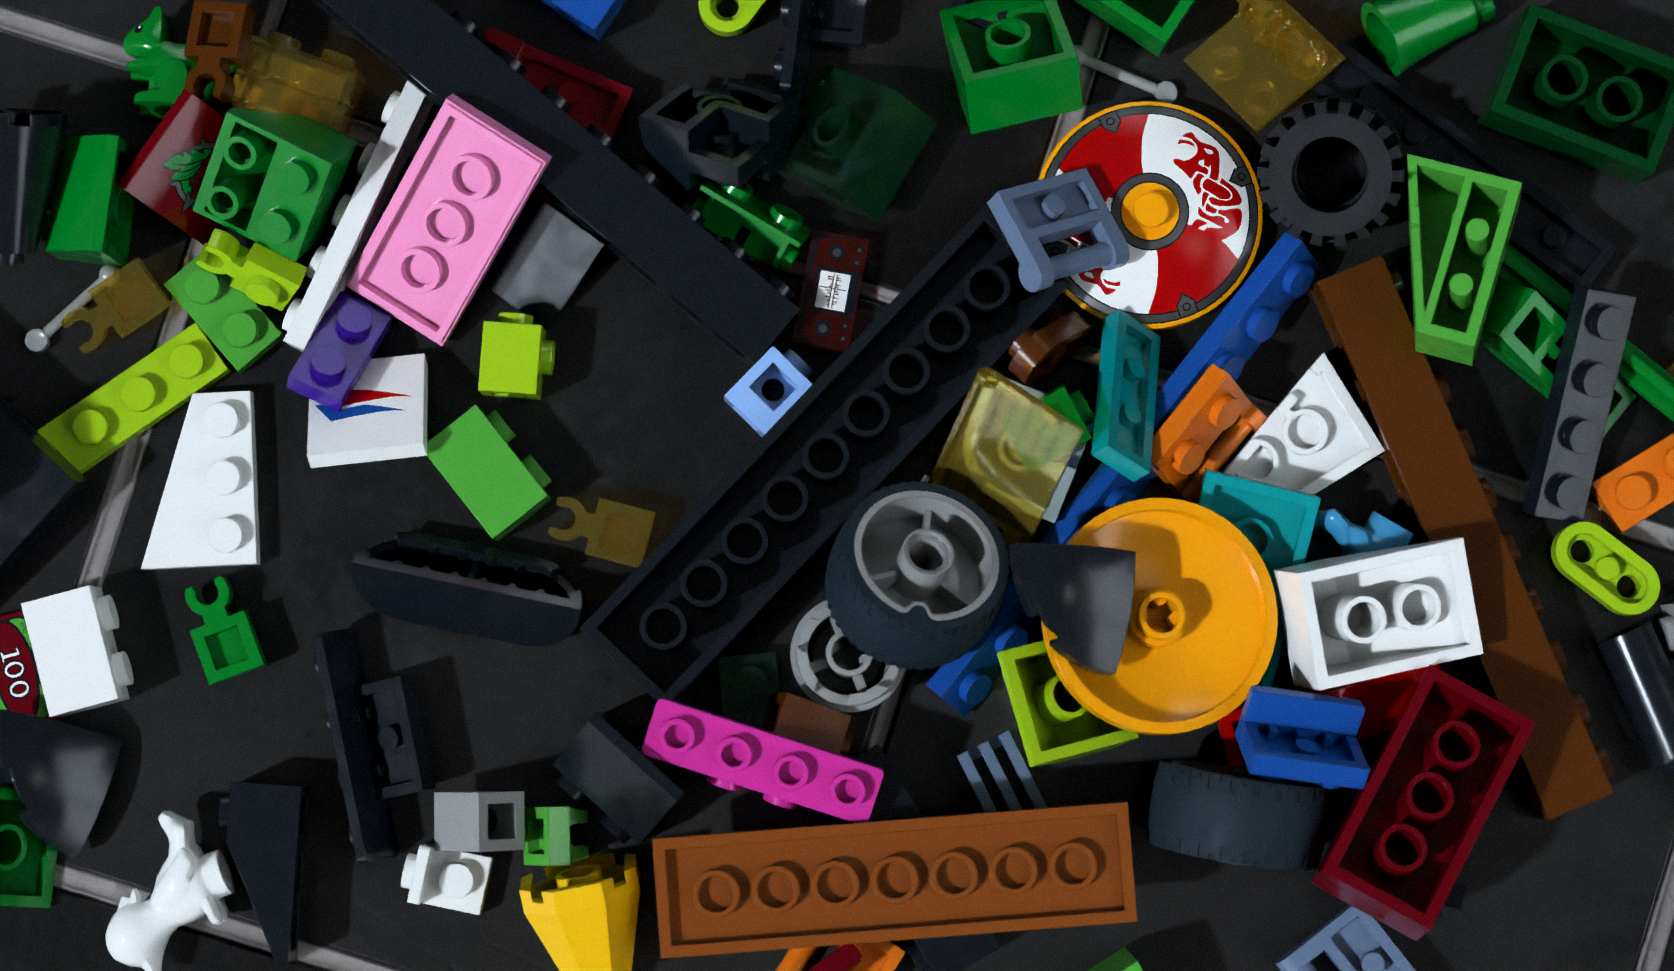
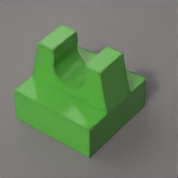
[523,806,589,866]

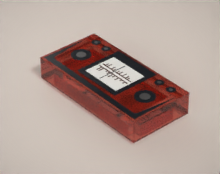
[792,229,869,353]

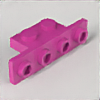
[642,697,884,823]

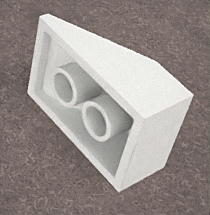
[1273,537,1484,691]

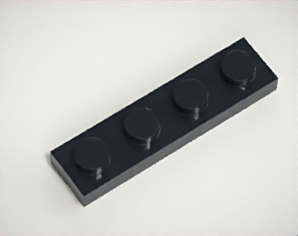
[1522,285,1636,522]

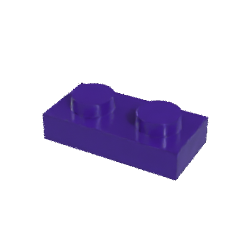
[287,291,393,412]

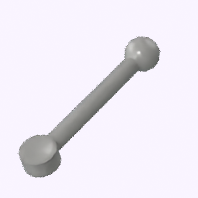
[1074,45,1178,104]
[25,264,122,353]

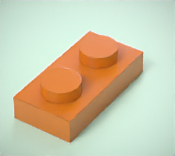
[1590,432,1674,534]

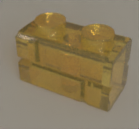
[231,31,366,136]

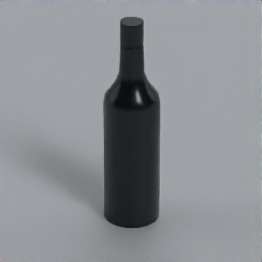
[1597,620,1674,779]

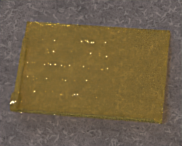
[928,367,1084,560]

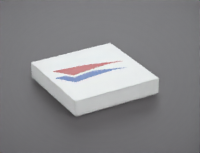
[307,353,428,468]

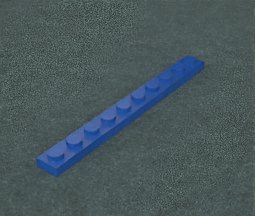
[926,231,1321,717]

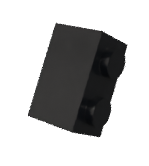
[553,712,689,844]

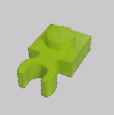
[196,228,308,312]

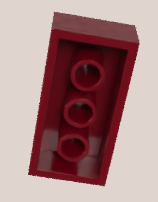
[1310,665,1537,941]

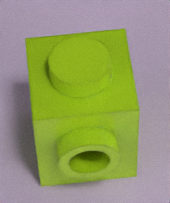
[478,312,555,400]

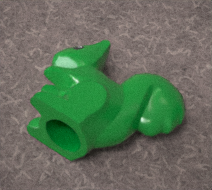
[123,6,254,120]

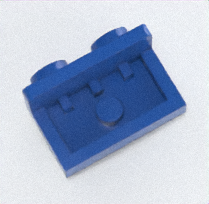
[1235,685,1370,790]

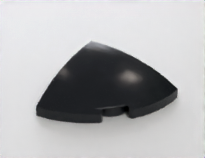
[1009,543,1136,676]
[0,709,122,857]

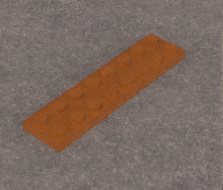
[652,802,1138,959]

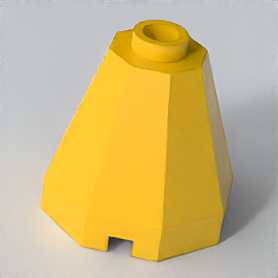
[519,852,641,971]

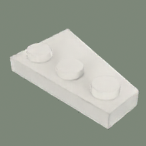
[1222,352,1385,495]
[141,391,260,570]

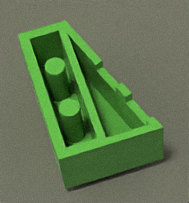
[1406,154,1522,366]

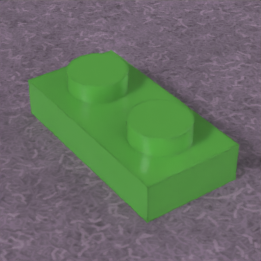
[164,255,285,374]

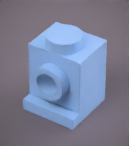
[724,346,814,437]

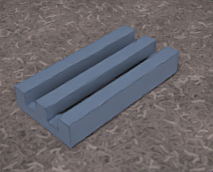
[956,730,1048,812]

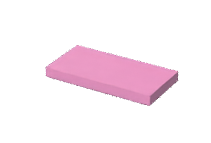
[345,93,552,346]

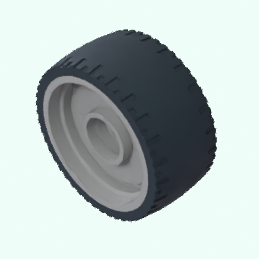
[825,481,1010,670]
[1148,759,1330,871]

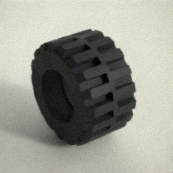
[1257,94,1406,247]

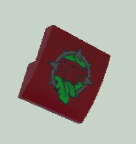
[117,89,225,245]

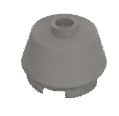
[790,600,905,713]

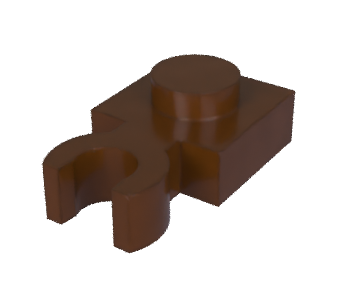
[184,0,256,104]

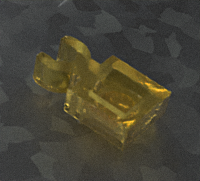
[61,257,172,353]
[548,497,657,568]

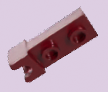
[483,28,634,141]

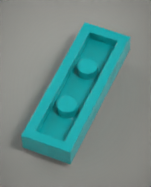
[1091,309,1161,482]

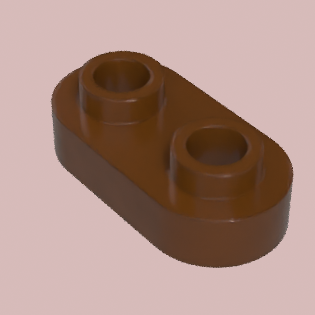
[1008,311,1093,386]

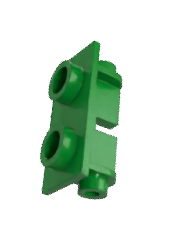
[693,179,813,271]

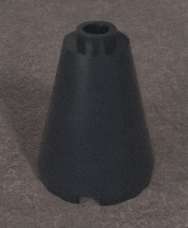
[0,108,68,265]

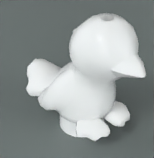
[105,811,235,971]

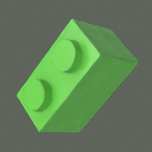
[427,404,552,542]

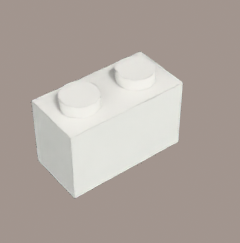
[21,585,134,717]

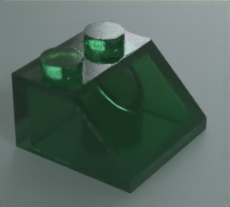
[780,64,937,222]

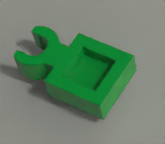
[185,576,268,685]

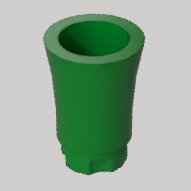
[1361,0,1496,77]

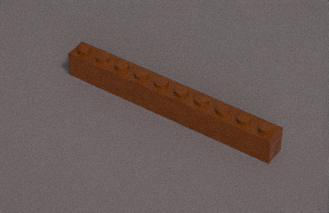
[1310,255,1614,820]

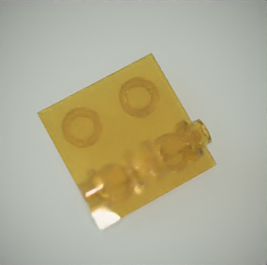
[1184,0,1345,133]

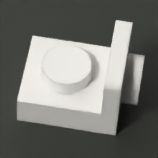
[401,843,494,915]

